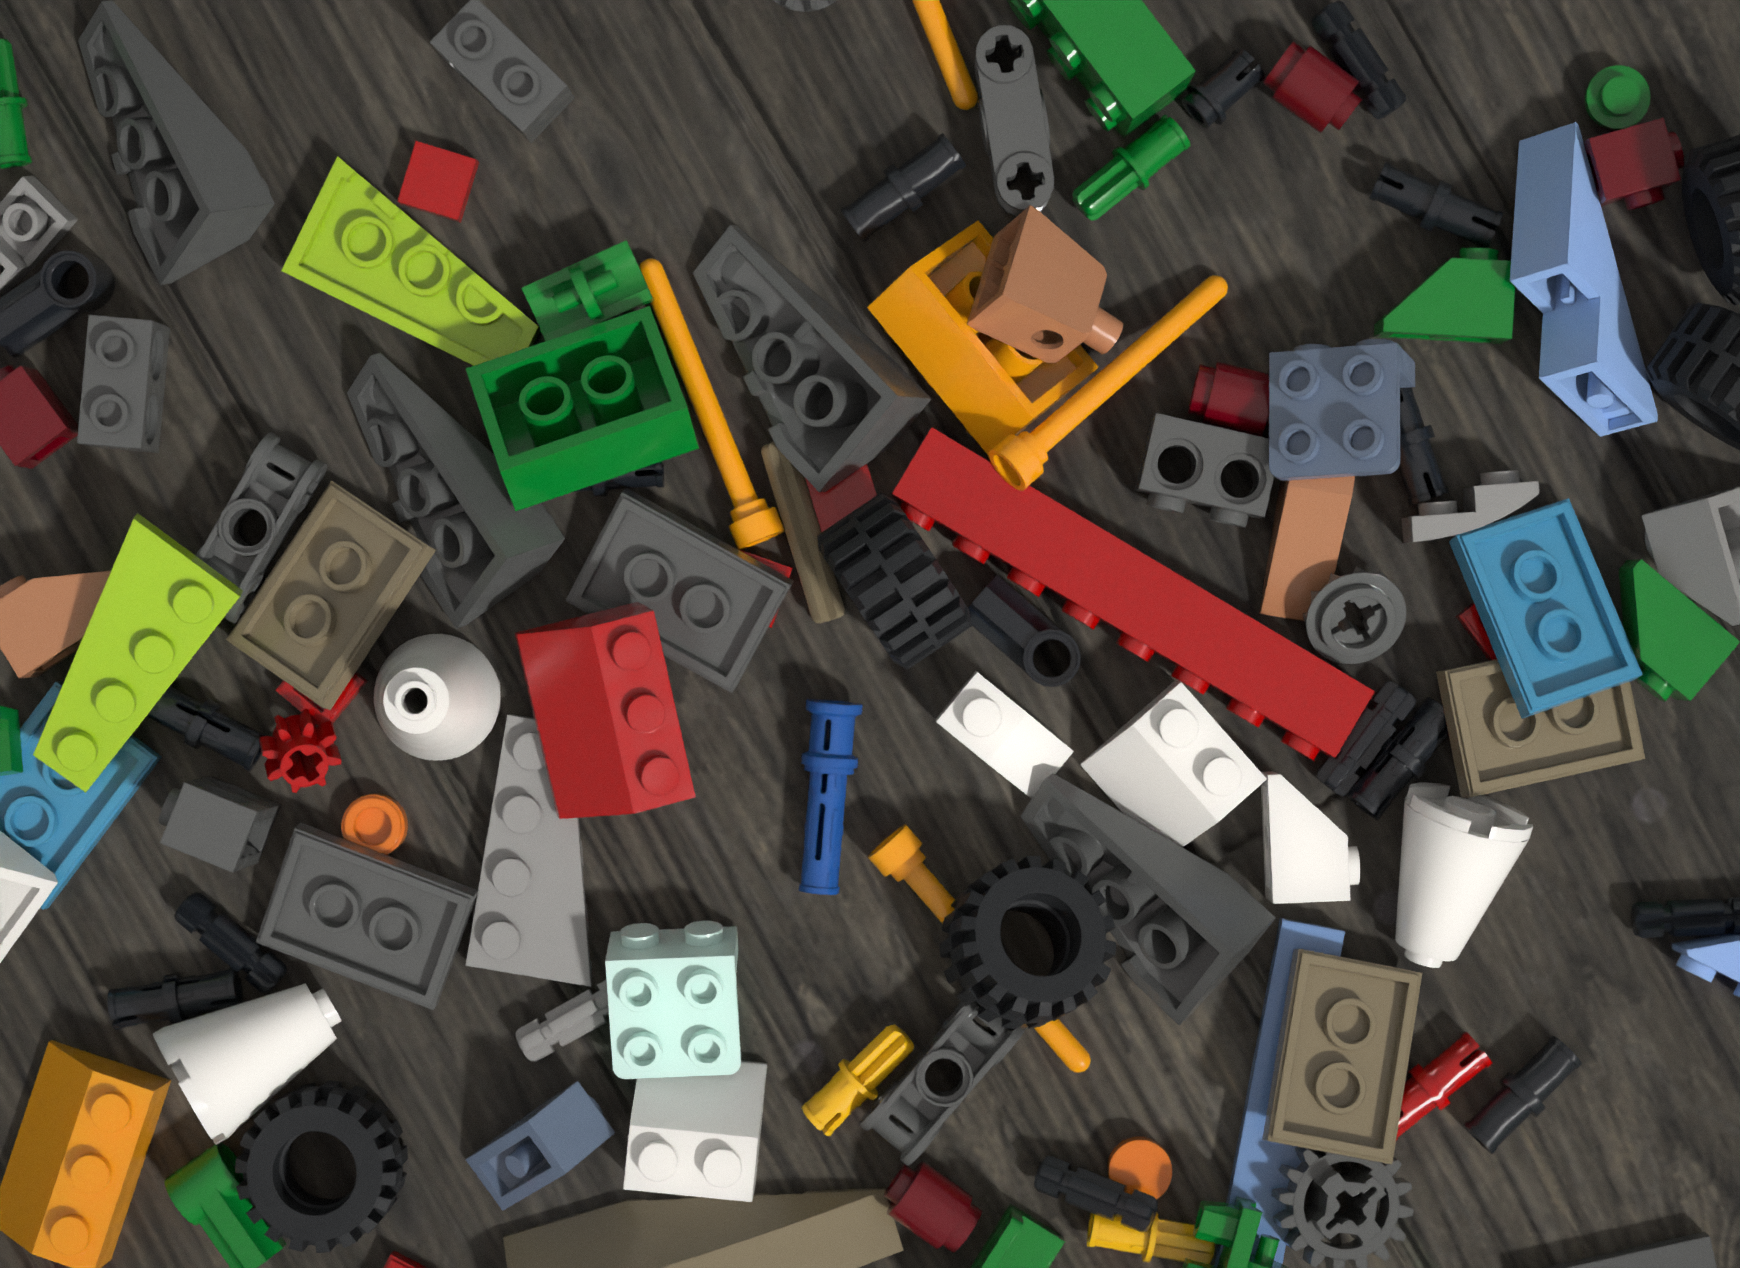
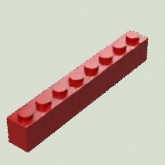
[892,427,1375,761]

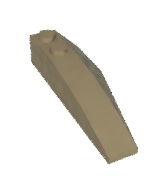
[503,1188,904,1268]

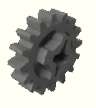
[1271,1147,1414,1268]

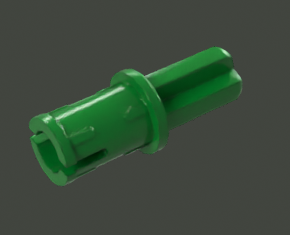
[0,38,32,169]
[1072,114,1191,221]

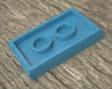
[1449,498,1643,719]
[0,681,162,910]

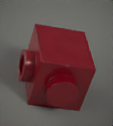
[1583,118,1684,211]
[0,365,79,469]

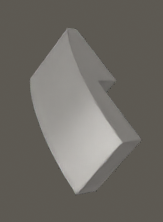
[0,175,78,298]
[1401,470,1539,544]

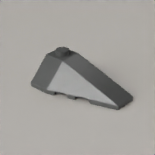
[78,0,275,285]
[693,225,932,492]
[347,353,565,629]
[1020,773,1275,1026]

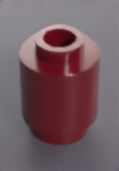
[1263,41,1362,134]
[1188,362,1269,437]
[884,1161,982,1253]

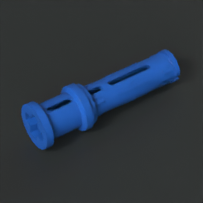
[799,699,863,895]

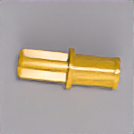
[801,1024,914,1136]
[1086,1212,1216,1264]

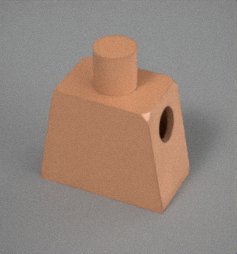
[967,205,1123,363]

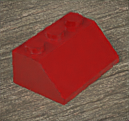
[515,602,696,819]

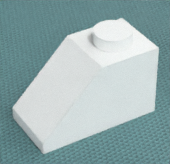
[935,671,1074,799]
[1261,771,1360,904]

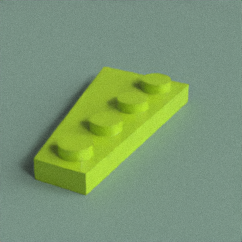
[281,156,540,366]
[33,513,243,793]

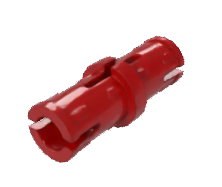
[1396,1032,1493,1141]

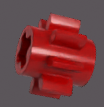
[259,709,342,793]

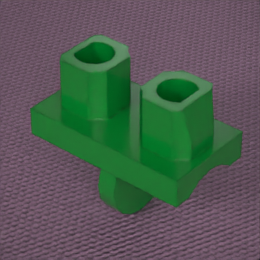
[521,240,654,341]
[1182,1196,1289,1268]

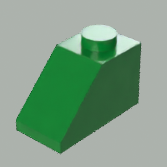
[1374,248,1515,344]
[1619,559,1740,702]

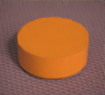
[341,793,408,855]
[1107,1136,1172,1199]

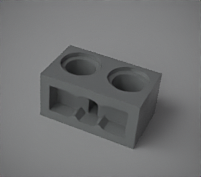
[430,0,575,143]
[77,315,170,453]
[1134,413,1274,528]
[159,776,282,873]

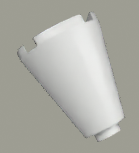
[374,634,501,761]
[1395,782,1533,968]
[153,984,341,1145]

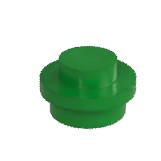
[1585,65,1651,131]

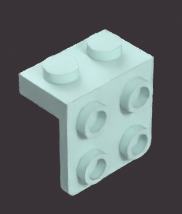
[605,921,741,1079]

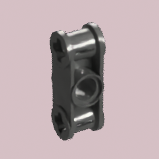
[974,25,1054,217]
[195,432,327,624]
[858,1001,1027,1166]

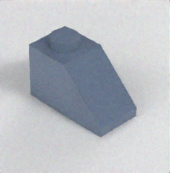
[466,1081,615,1211]

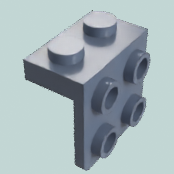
[1269,339,1415,481]

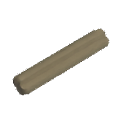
[761,441,845,624]

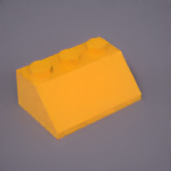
[867,220,1099,456]
[0,1040,171,1268]

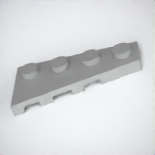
[465,714,593,987]

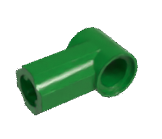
[164,1142,287,1268]

